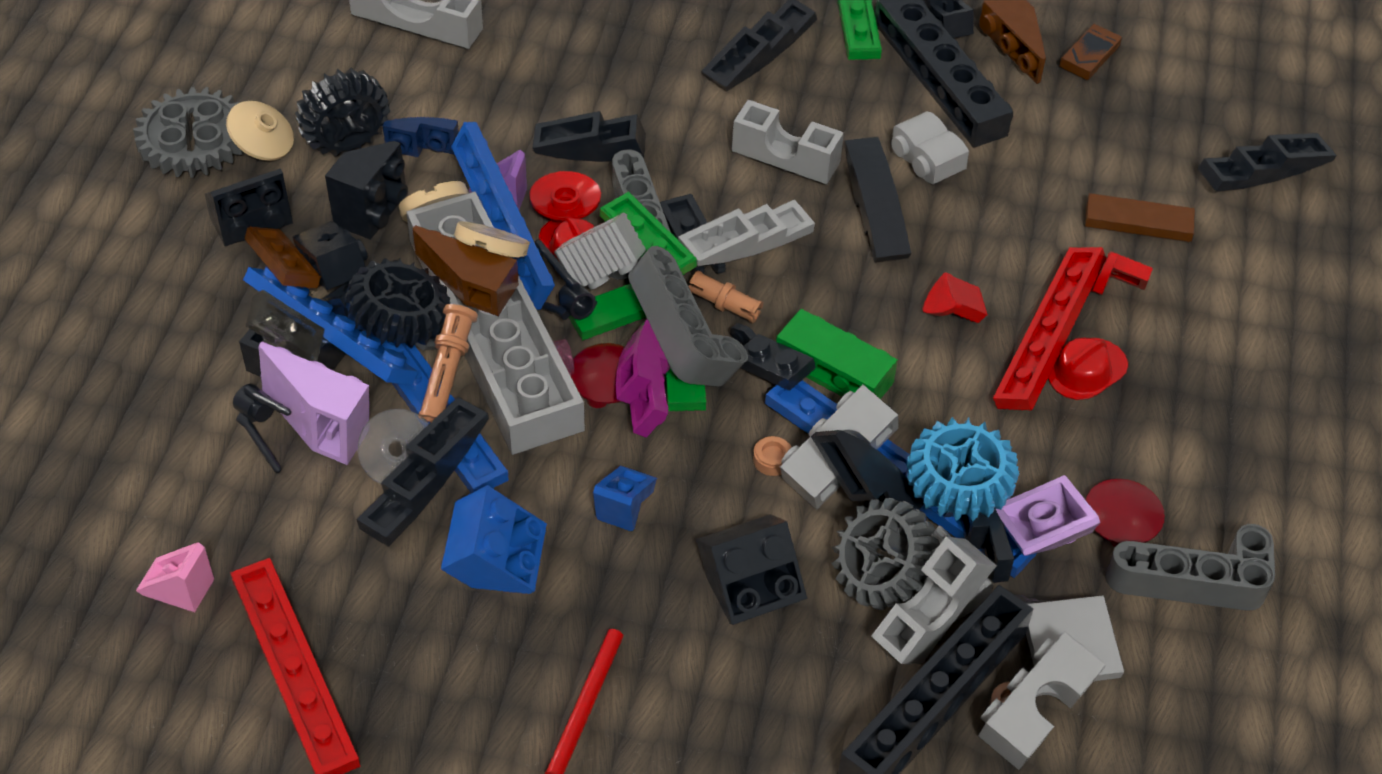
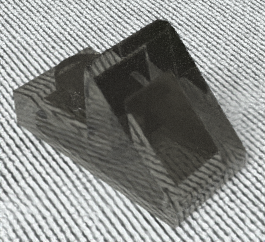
[246,290,325,361]

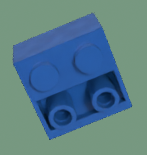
[441,485,547,594]

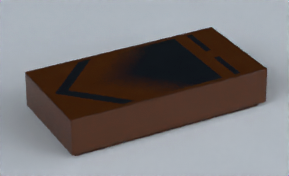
[1060,24,1122,80]

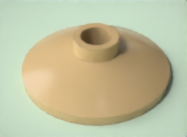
[226,101,294,161]

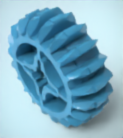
[907,417,1019,521]

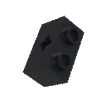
[292,221,368,290]

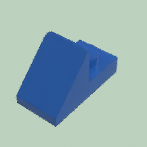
[593,466,657,531]

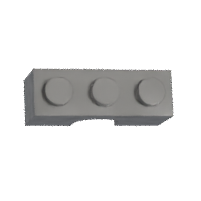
[732,100,844,184]
[780,385,899,510]
[872,536,997,664]
[978,632,1106,770]

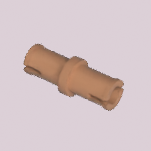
[688,270,763,324]

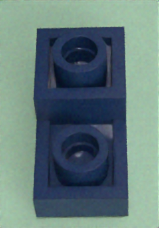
[383,117,459,158]

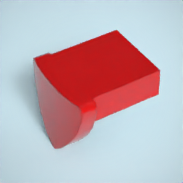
[1092,251,1153,295]
[922,272,988,323]

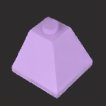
[995,475,1100,556]

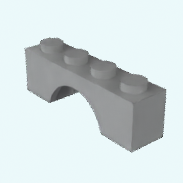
[349,0,483,49]

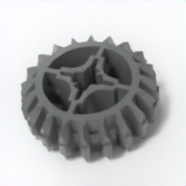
[831,498,941,610]

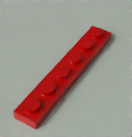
[993,247,1106,411]
[230,558,361,774]

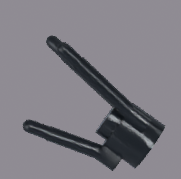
[535,240,597,320]
[233,384,291,473]

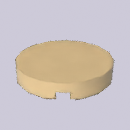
[399,181,469,222]
[454,221,530,258]

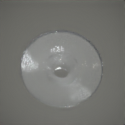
[357,409,429,484]

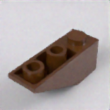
[979,0,1046,84]
[413,225,519,316]

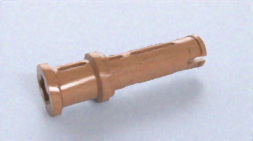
[418,304,478,423]

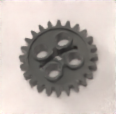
[133,87,243,177]

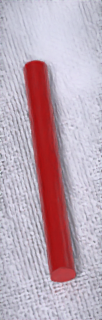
[545,629,624,774]

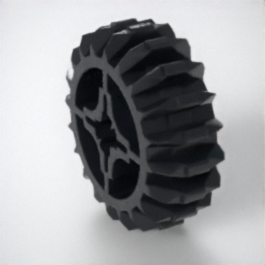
[294,68,391,157]
[345,258,450,348]

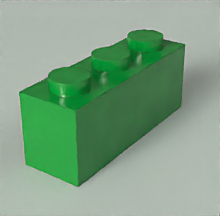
[776,309,898,399]

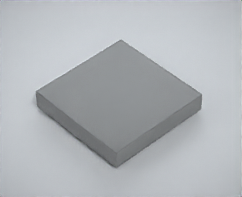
[1026,596,1124,681]

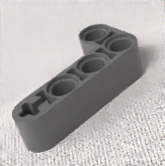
[608,150,670,280]
[628,246,748,387]
[1105,524,1275,611]

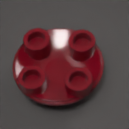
[569,343,624,408]
[1086,479,1165,547]

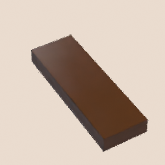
[1085,193,1195,242]
[245,227,321,288]

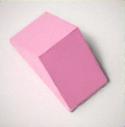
[136,542,214,612]

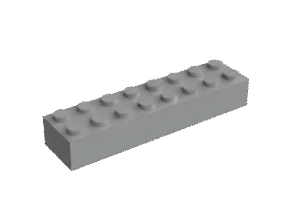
[406,191,585,455]

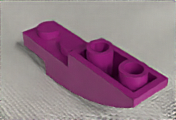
[616,319,670,438]

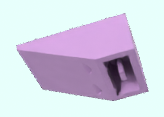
[259,341,369,465]

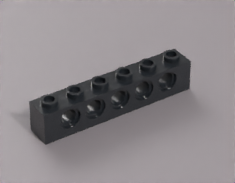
[875,0,1013,148]
[838,585,1034,774]

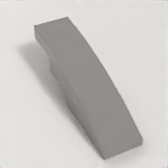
[678,199,815,266]

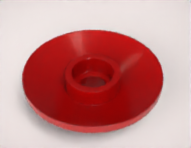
[530,171,601,221]

